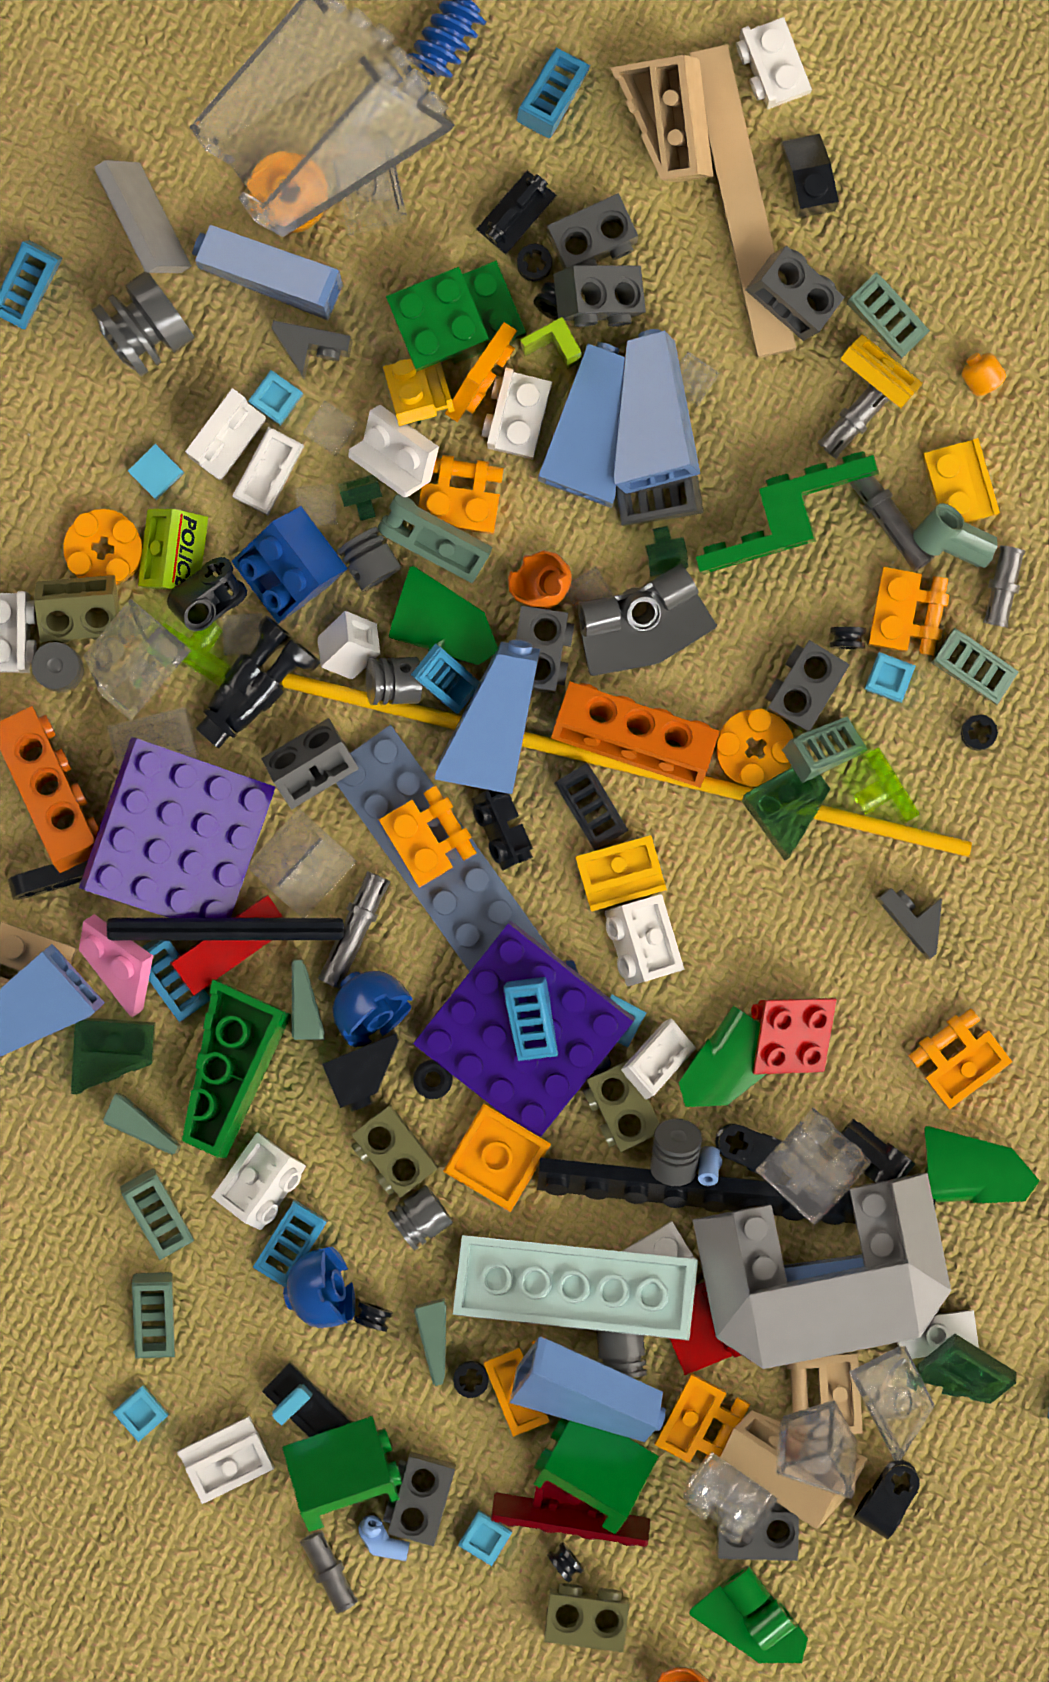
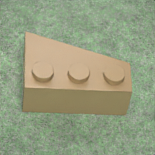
[610,55,713,182]
[717,1411,868,1529]

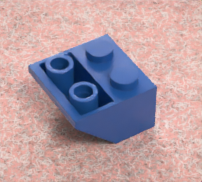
[231,506,348,624]

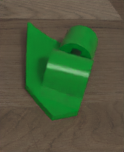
[389,566,498,666]
[678,1006,766,1107]
[924,1126,1040,1203]
[689,1566,808,1663]

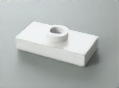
[232,427,304,516]
[621,1018,696,1100]
[897,1309,979,1360]

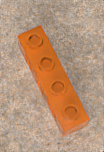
[551,681,720,788]
[0,706,100,873]

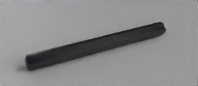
[107,918,344,940]

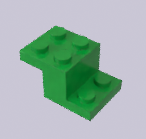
[386,261,526,372]

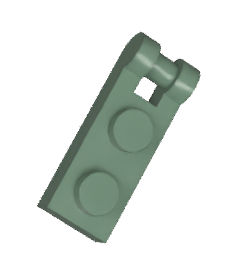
[378,494,493,584]

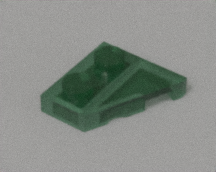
[742,767,830,861]
[71,1017,156,1095]
[906,1334,1017,1404]

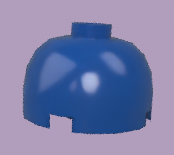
[332,971,413,1047]
[283,1247,356,1328]

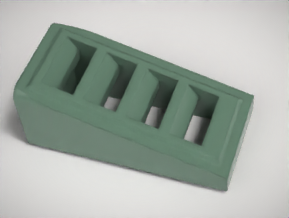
[847,272,930,359]
[931,628,1019,705]
[782,717,868,783]
[292,960,325,1040]
[102,1093,181,1155]
[120,1168,194,1260]
[132,1272,175,1358]
[414,1298,446,1386]

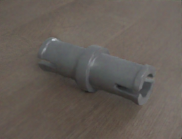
[818,384,889,459]
[983,545,1025,628]
[300,1530,358,1613]

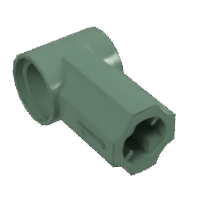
[913,503,998,568]

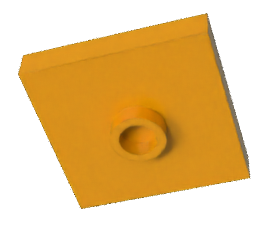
[443,1103,551,1212]

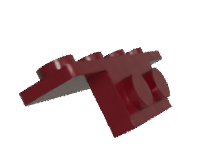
[491,1471,650,1547]

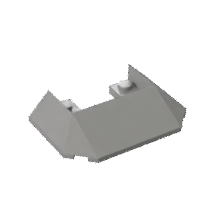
[692,1172,951,1369]

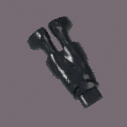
[196,616,321,748]

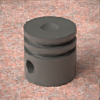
[337,527,402,592]
[31,642,84,693]
[366,657,422,705]
[650,1119,702,1186]
[388,1185,453,1251]
[596,1330,647,1378]

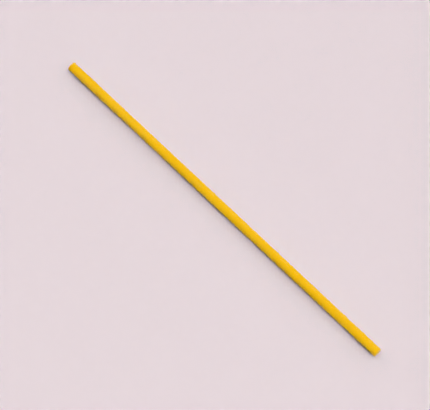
[282,673,972,857]

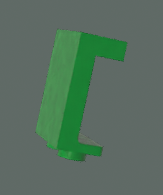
[282,1416,402,1532]
[533,1418,659,1534]

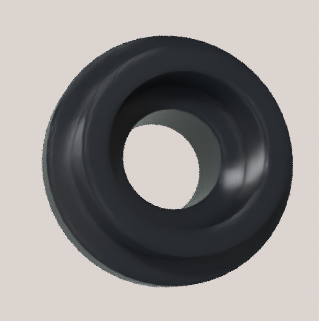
[413,1060,453,1099]

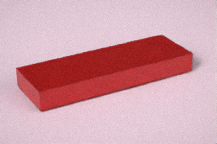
[170,895,284,996]

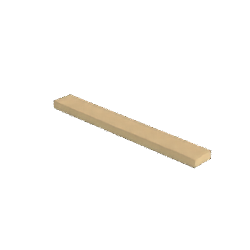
[689,44,796,359]

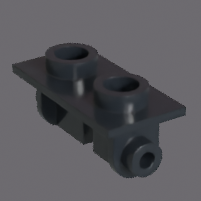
[476,170,557,255]
[471,790,533,871]

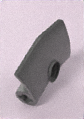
[578,563,717,676]

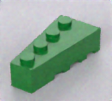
[181,979,292,1158]

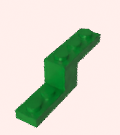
[696,451,880,575]

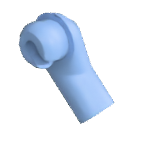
[698,1146,722,1186]
[358,1515,410,1561]

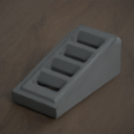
[616,475,703,526]

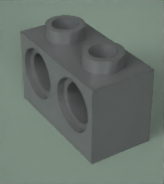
[547,193,638,269]
[745,245,845,341]
[553,265,646,327]
[516,605,574,694]
[765,640,850,733]
[261,718,359,810]
[383,1452,456,1547]
[716,1499,799,1561]

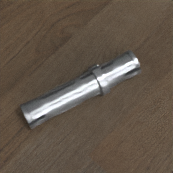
[849,476,934,572]
[318,871,390,989]

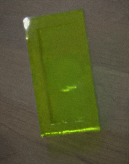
[155,622,230,687]
[853,747,920,824]

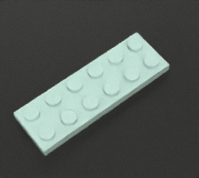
[453,1235,698,1340]

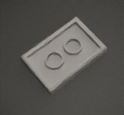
[94,160,192,273]

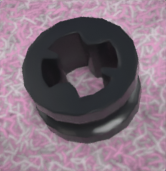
[517,243,552,282]
[533,282,558,320]
[830,627,866,649]
[960,714,998,751]
[353,1301,393,1332]
[453,1361,489,1398]
[547,1542,584,1583]

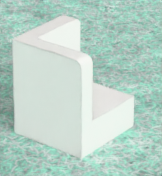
[318,611,380,679]

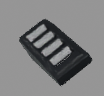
[554,763,629,851]

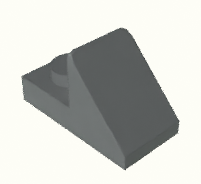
[272,320,352,380]
[876,888,942,959]

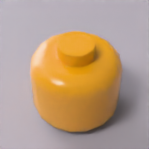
[962,353,1006,396]

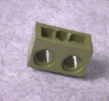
[34,575,121,643]
[583,1059,660,1152]
[351,1104,439,1198]
[544,1583,630,1652]

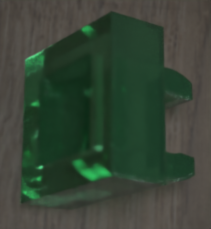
[338,475,382,521]
[645,526,688,577]

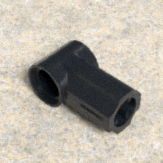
[832,1119,916,1183]

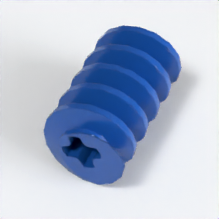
[407,0,487,78]

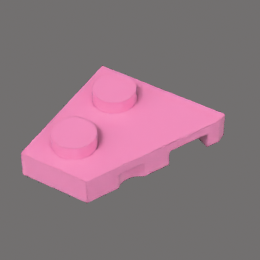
[79,914,153,1017]

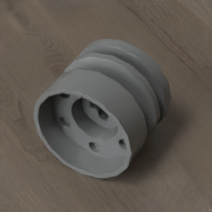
[92,271,195,377]

